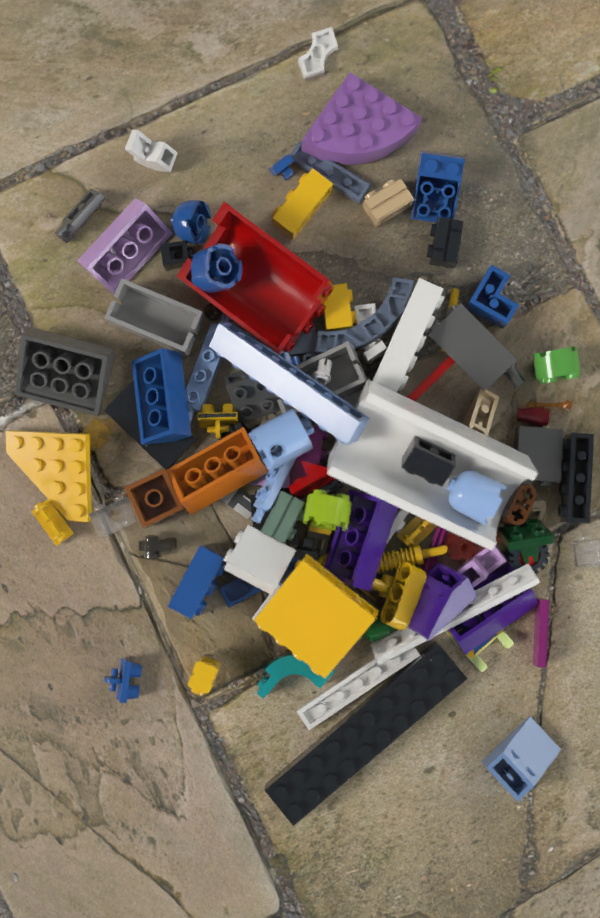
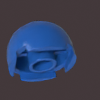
[171,200,211,244]

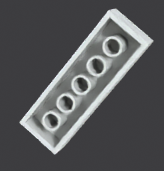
[373,278,444,393]

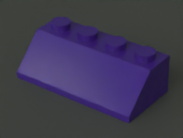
[324,489,398,591]
[448,562,538,655]

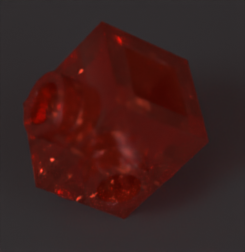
[445,532,479,561]

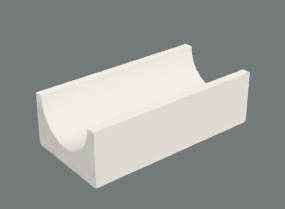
[327,379,538,550]

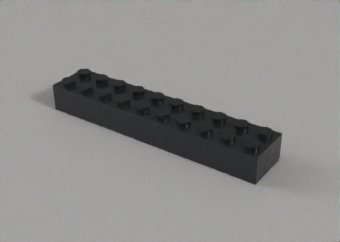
[264,641,468,826]

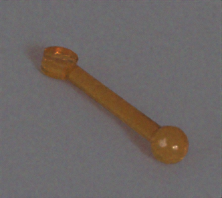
[526,400,572,409]

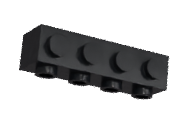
[558,433,594,524]

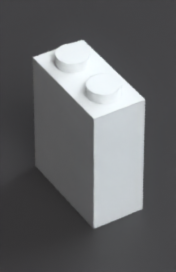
[224,525,296,595]

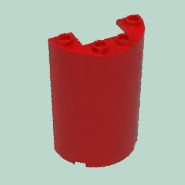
[177,202,334,355]

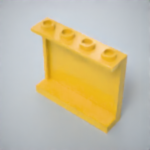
[254,554,379,678]

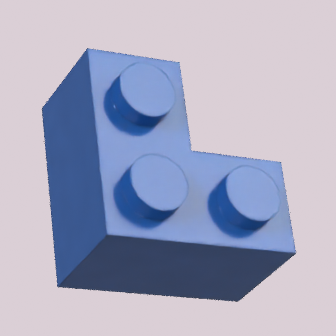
[466,264,519,329]

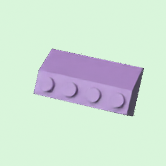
[77,198,173,295]

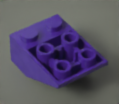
[408,562,477,641]

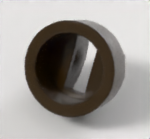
[204,303,222,321]

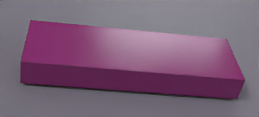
[533,598,549,668]

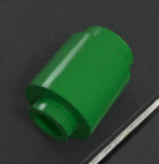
[362,615,395,643]

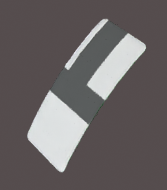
[221,490,252,519]

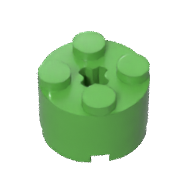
[532,346,581,384]

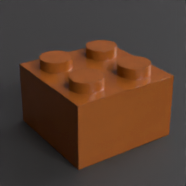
[124,468,186,528]

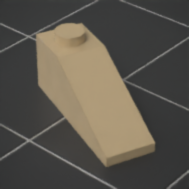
[462,388,499,436]

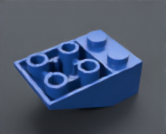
[411,150,465,222]

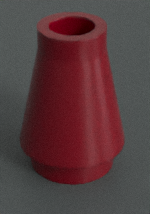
[517,406,550,428]

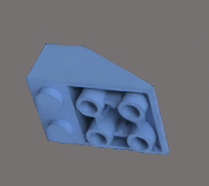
[481,716,561,802]

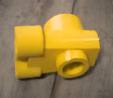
[371,574,394,598]

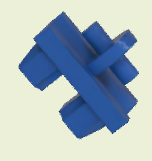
[104,658,142,703]

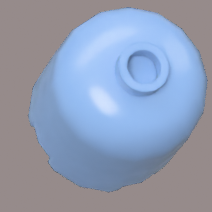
[447,470,506,526]

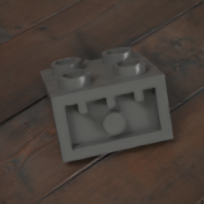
[224,370,280,423]

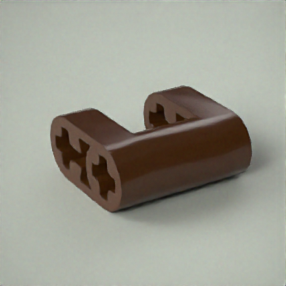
[499,484,537,525]

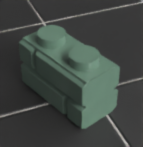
[261,491,305,543]

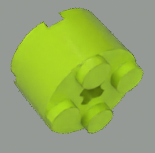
[303,490,352,531]

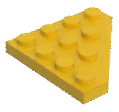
[5,430,92,522]

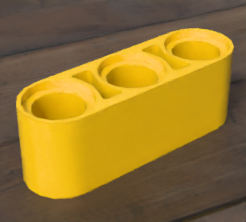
[381,562,427,630]

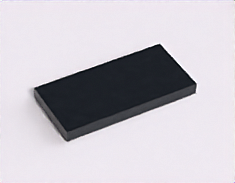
[104,380,197,469]

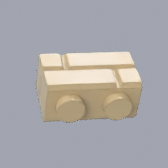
[363,179,414,227]

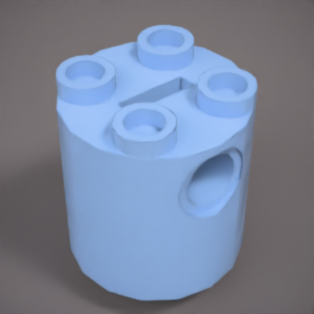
[248,409,315,471]

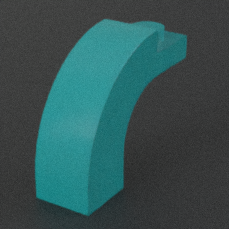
[257,653,335,699]

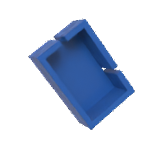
[167,545,226,619]

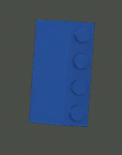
[132,348,191,445]

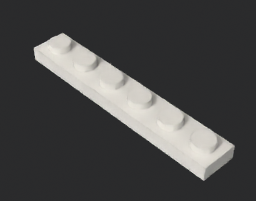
[297,647,420,730]

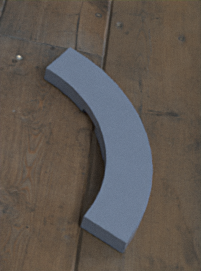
[315,277,414,354]

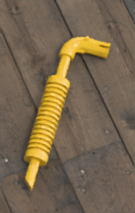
[295,545,448,573]

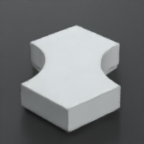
[298,27,338,81]

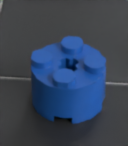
[191,244,243,293]

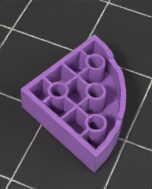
[302,72,422,165]

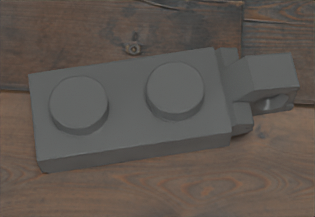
[55,189,105,243]

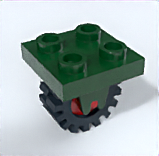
[497,519,554,574]

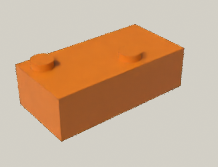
[167,427,268,515]

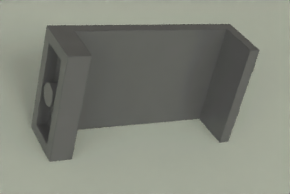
[429,303,517,392]

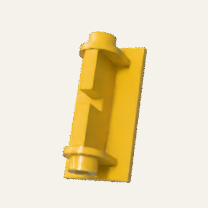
[31,499,75,547]
[396,516,438,549]

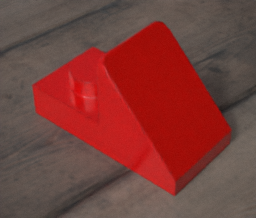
[289,461,336,499]

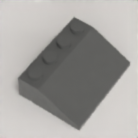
[15,327,115,416]

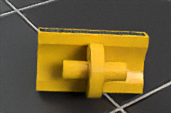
[198,404,239,439]

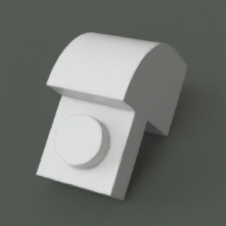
[125,130,178,172]

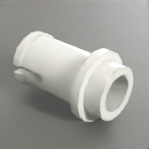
[313,358,332,386]

